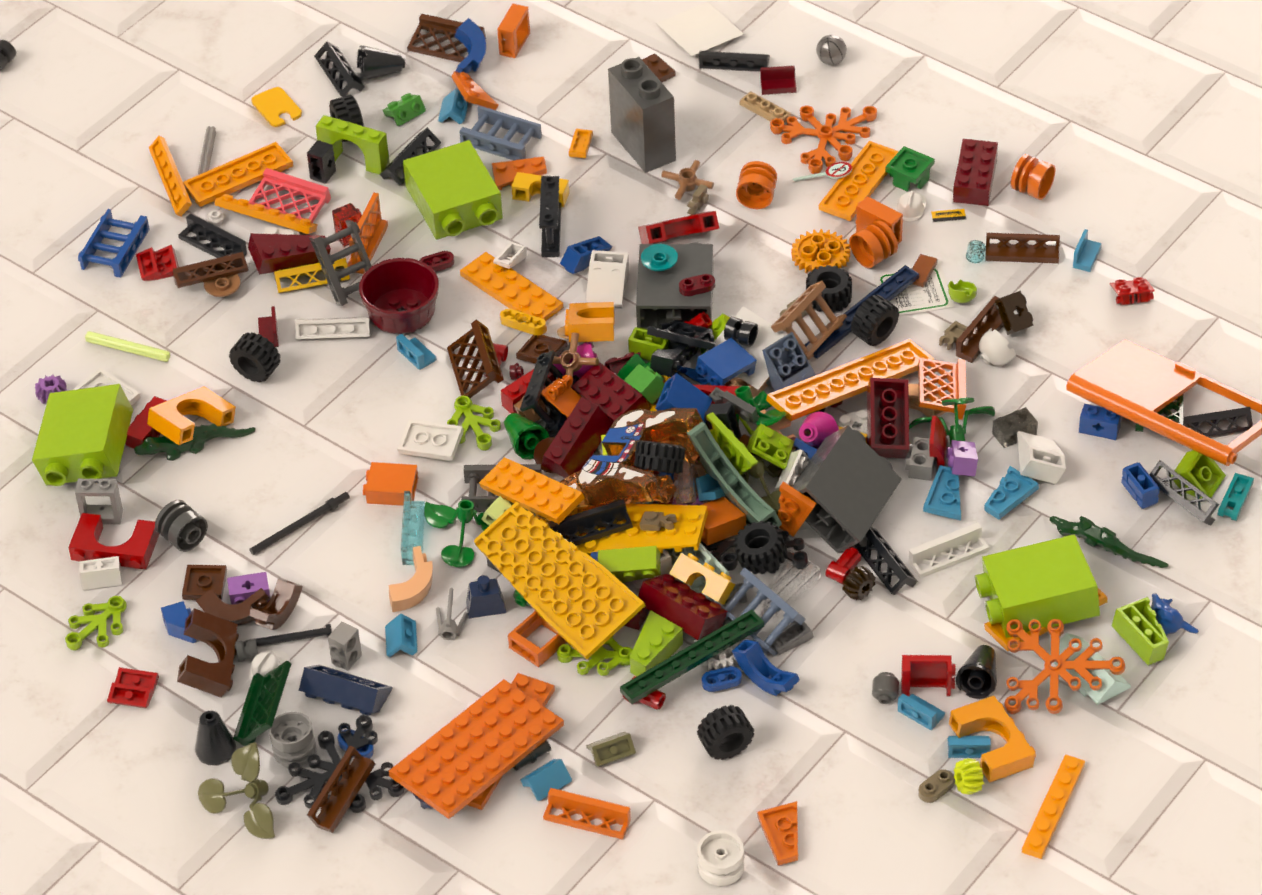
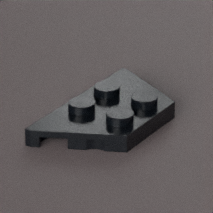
[647,321,716,350]

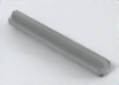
[198,126,216,175]

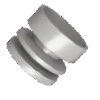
[269,712,316,767]

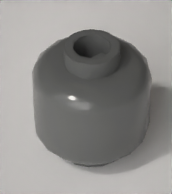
[872,672,899,704]

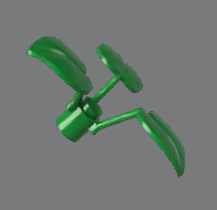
[735,386,787,426]
[909,397,995,446]
[424,500,489,567]

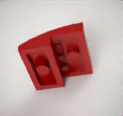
[136,245,179,281]
[929,416,948,470]
[107,667,159,708]

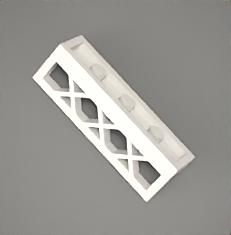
[295,317,371,339]
[908,522,989,578]

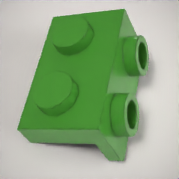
[383,93,426,126]

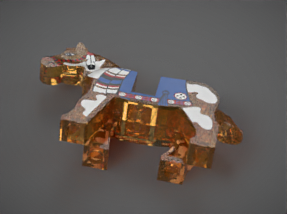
[530,408,703,523]

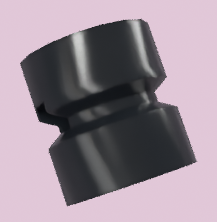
[0,40,16,71]
[724,316,758,347]

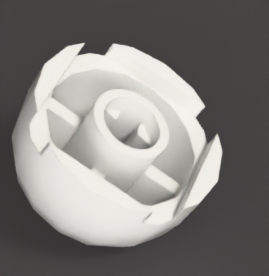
[979,328,1016,366]

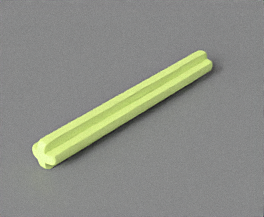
[85,331,170,362]

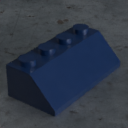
[298,665,392,715]

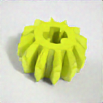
[954,758,984,795]

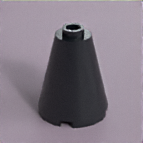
[357,45,405,80]
[956,645,997,699]
[195,711,236,766]

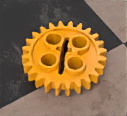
[791,229,850,273]

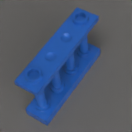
[78,209,150,278]

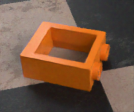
[497,3,530,58]
[508,611,567,668]

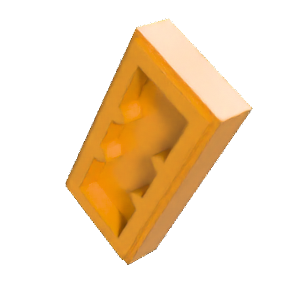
[569,129,593,158]

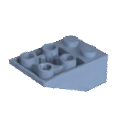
[762,332,816,391]

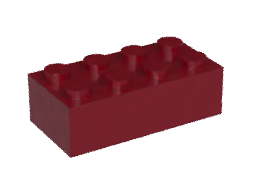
[953,139,998,206]
[572,362,651,427]
[867,377,909,459]
[638,574,728,640]

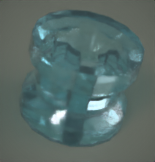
[966,240,986,263]

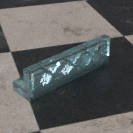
[401,491,425,565]

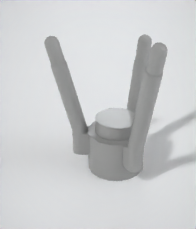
[436,588,468,640]

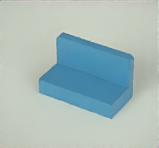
[438,88,468,124]
[1073,229,1102,272]
[396,334,437,370]
[696,474,725,501]
[385,613,418,657]
[898,694,945,730]
[948,736,991,758]
[520,759,572,801]

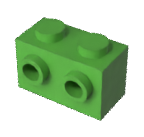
[624,364,665,404]

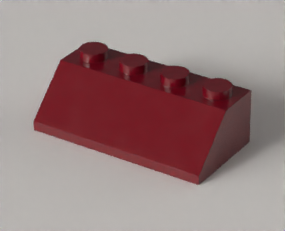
[541,397,613,480]

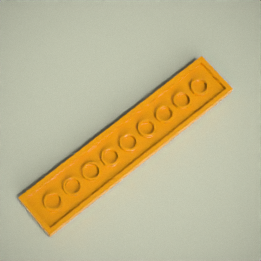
[766,339,934,421]

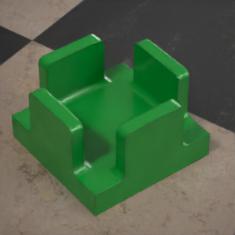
[885,146,935,191]

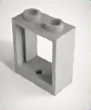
[75,479,123,524]

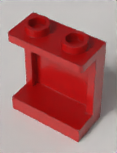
[901,655,956,696]

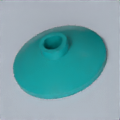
[641,244,678,271]

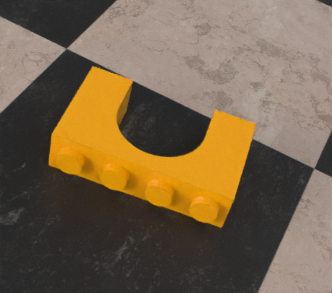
[565,302,615,342]
[147,386,236,445]
[949,696,1036,782]

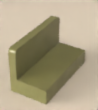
[586,732,636,766]

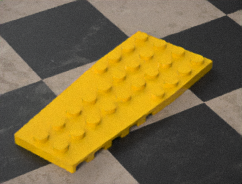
[474,502,645,660]
[535,502,708,556]

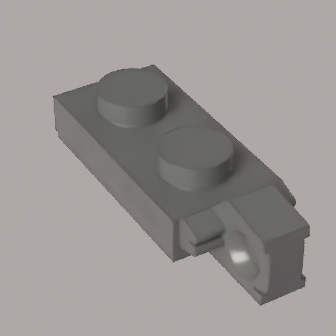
[709,387,759,424]

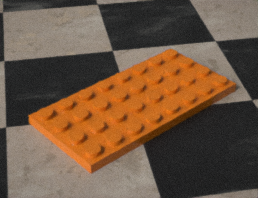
[389,679,564,819]

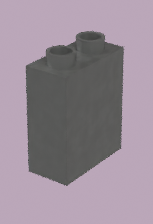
[608,57,676,173]
[636,242,714,329]
[792,425,902,553]

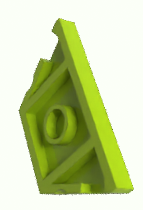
[706,412,758,475]

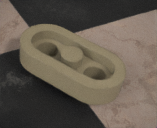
[918,769,954,803]

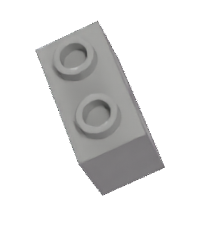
[905,437,936,481]
[328,621,362,671]

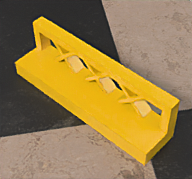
[274,258,350,293]

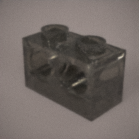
[992,407,1038,448]

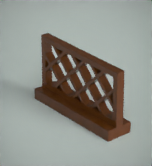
[407,13,486,62]
[447,319,504,398]

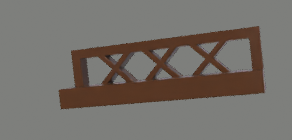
[985,233,1060,264]
[172,252,249,288]
[956,296,1004,363]
[307,746,376,833]

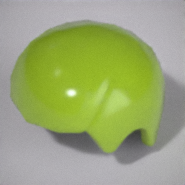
[948,279,977,303]

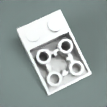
[585,250,629,307]
[1017,431,1066,484]
[775,450,810,490]

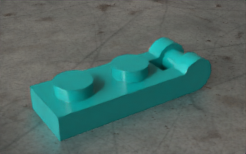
[1217,473,1254,521]

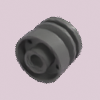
[155,500,208,552]

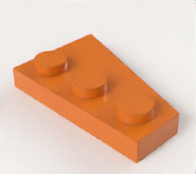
[778,482,816,537]

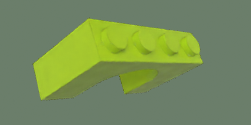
[315,115,390,174]

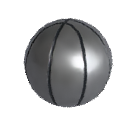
[816,34,847,65]

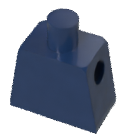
[466,575,506,619]

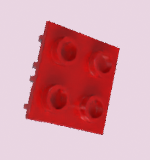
[1110,277,1155,305]

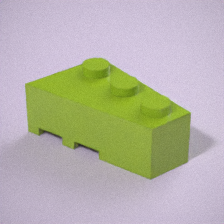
[598,546,661,583]
[1111,597,1169,665]
[630,610,683,676]

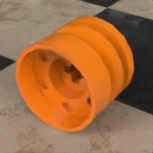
[1011,154,1056,200]
[736,161,777,209]
[849,220,898,268]

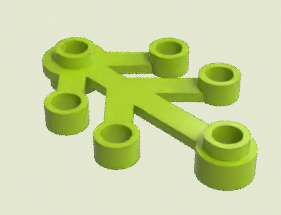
[447,396,501,451]
[65,596,127,650]
[557,636,633,676]

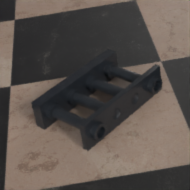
[539,176,561,258]
[520,350,579,438]

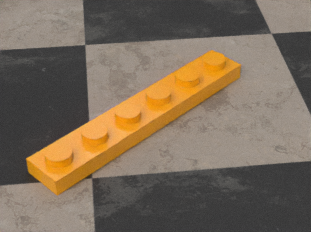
[149,136,192,217]
[215,194,318,234]
[1022,754,1085,859]

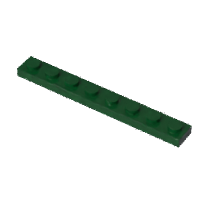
[620,609,764,704]

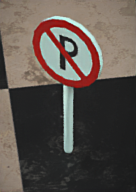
[793,162,852,182]

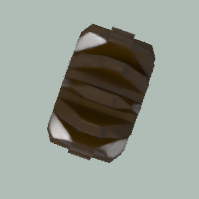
[842,566,876,600]

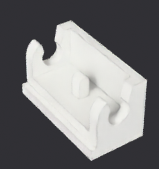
[79,556,122,590]

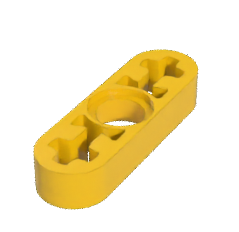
[500,309,547,335]

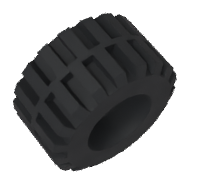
[329,95,364,142]
[806,265,852,313]
[851,295,899,346]
[229,332,281,382]
[634,440,686,474]
[733,521,787,574]
[697,705,754,760]

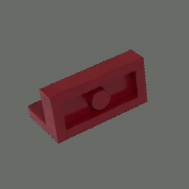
[760,66,796,95]
[258,306,279,347]

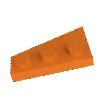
[451,71,498,110]
[492,156,547,191]
[757,801,798,866]

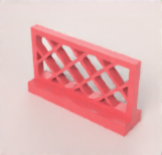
[249,168,331,223]

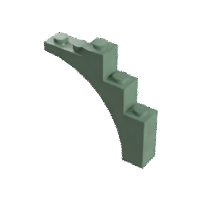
[687,422,782,527]

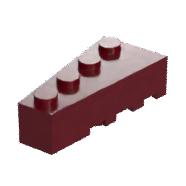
[248,233,331,275]

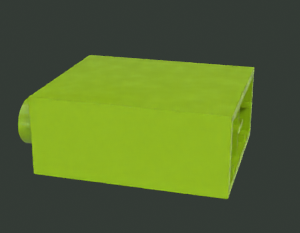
[403,140,503,240]
[32,384,133,486]
[975,534,1100,638]

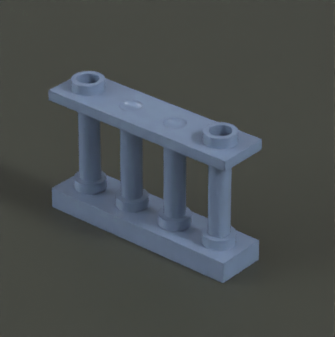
[459,106,542,160]
[715,567,806,656]

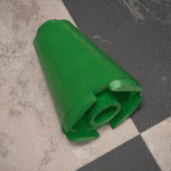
[504,413,549,460]

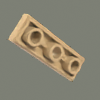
[740,92,791,123]

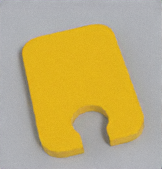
[251,87,302,127]

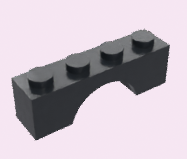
[650,342,698,377]

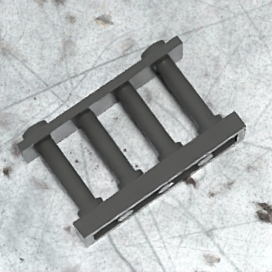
[309,220,372,306]
[461,464,542,512]

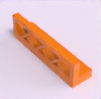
[543,788,631,840]

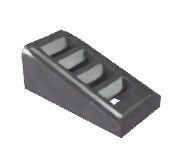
[772,621,814,655]

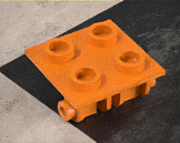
[541,375,581,417]

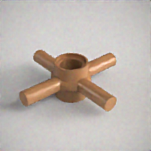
[661,160,714,200]
[552,333,599,387]

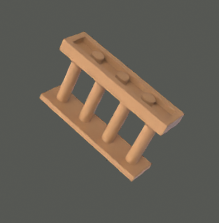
[771,281,847,360]

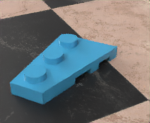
[923,465,961,521]
[984,466,1039,519]

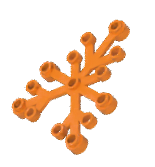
[770,105,877,174]
[1004,619,1126,714]

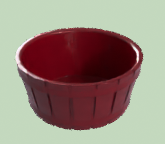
[359,258,439,334]

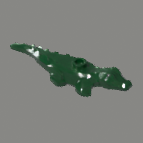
[134,424,256,461]
[1050,516,1169,568]

